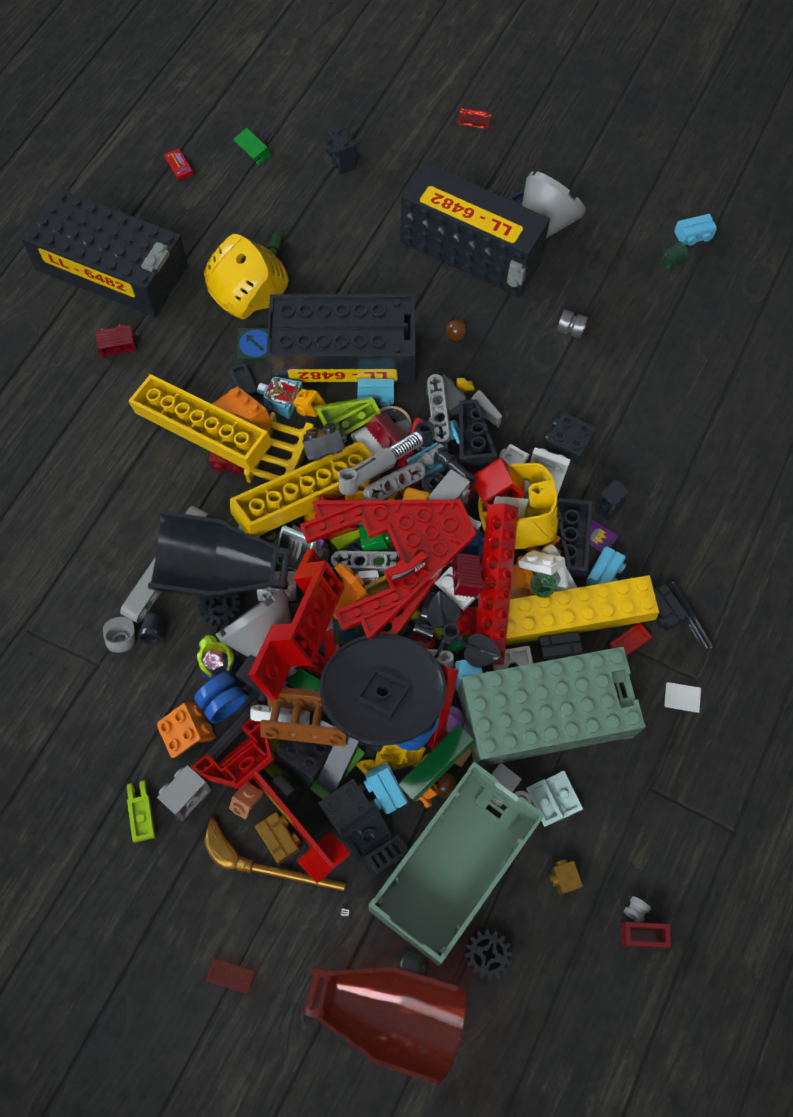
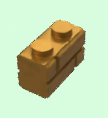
[255,812,301,865]

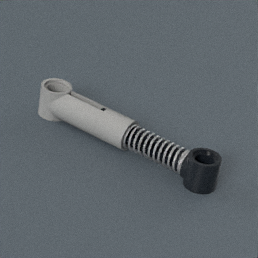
[338,421,434,495]

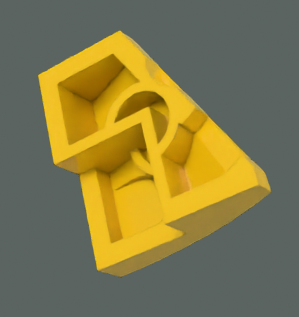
[374,745,426,770]

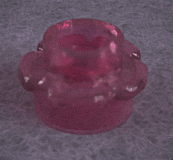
[203,650,223,670]

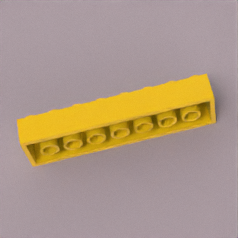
[128,374,272,472]
[230,441,380,537]
[506,575,659,646]

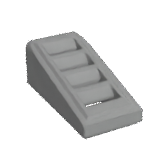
[471,390,502,427]

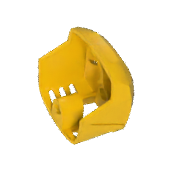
[204,234,288,319]
[478,463,558,549]

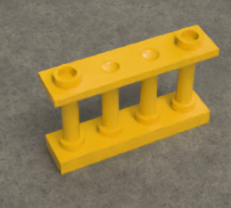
[244,412,313,483]

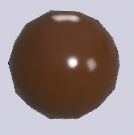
[445,319,465,342]
[434,772,458,799]

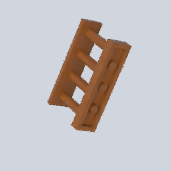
[261,687,346,747]

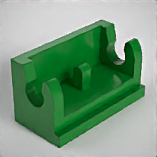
[234,128,271,165]

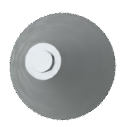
[522,171,586,239]
[215,589,297,678]

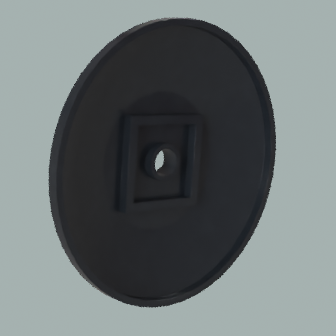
[320,634,446,746]

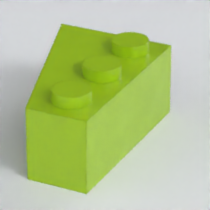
[313,396,381,434]

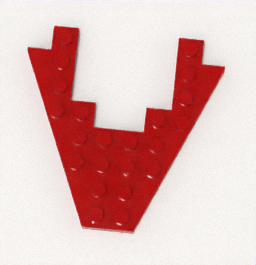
[300,499,476,640]

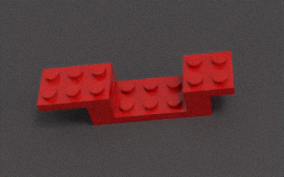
[248,549,345,700]

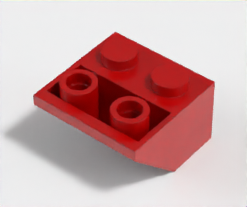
[473,457,525,507]

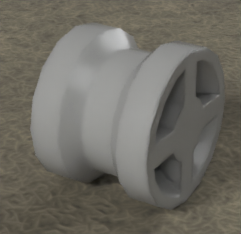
[623,896,651,923]

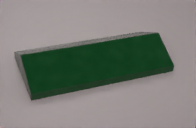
[398,724,476,802]

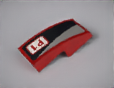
[387,551,428,582]

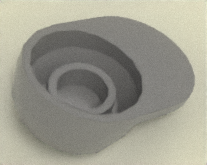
[103,617,135,653]

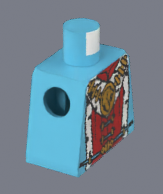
[257,377,303,419]

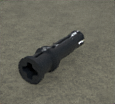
[434,447,477,487]

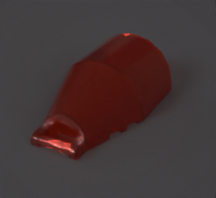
[302,966,467,1085]

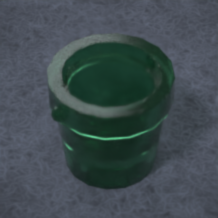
[660,241,689,268]
[530,571,560,598]

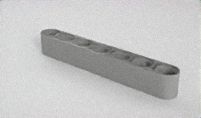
[120,506,210,623]

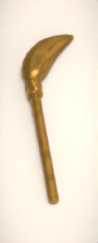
[204,816,346,891]

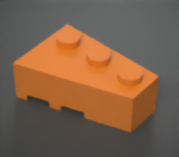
[212,386,273,430]

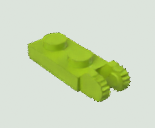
[127,780,155,843]

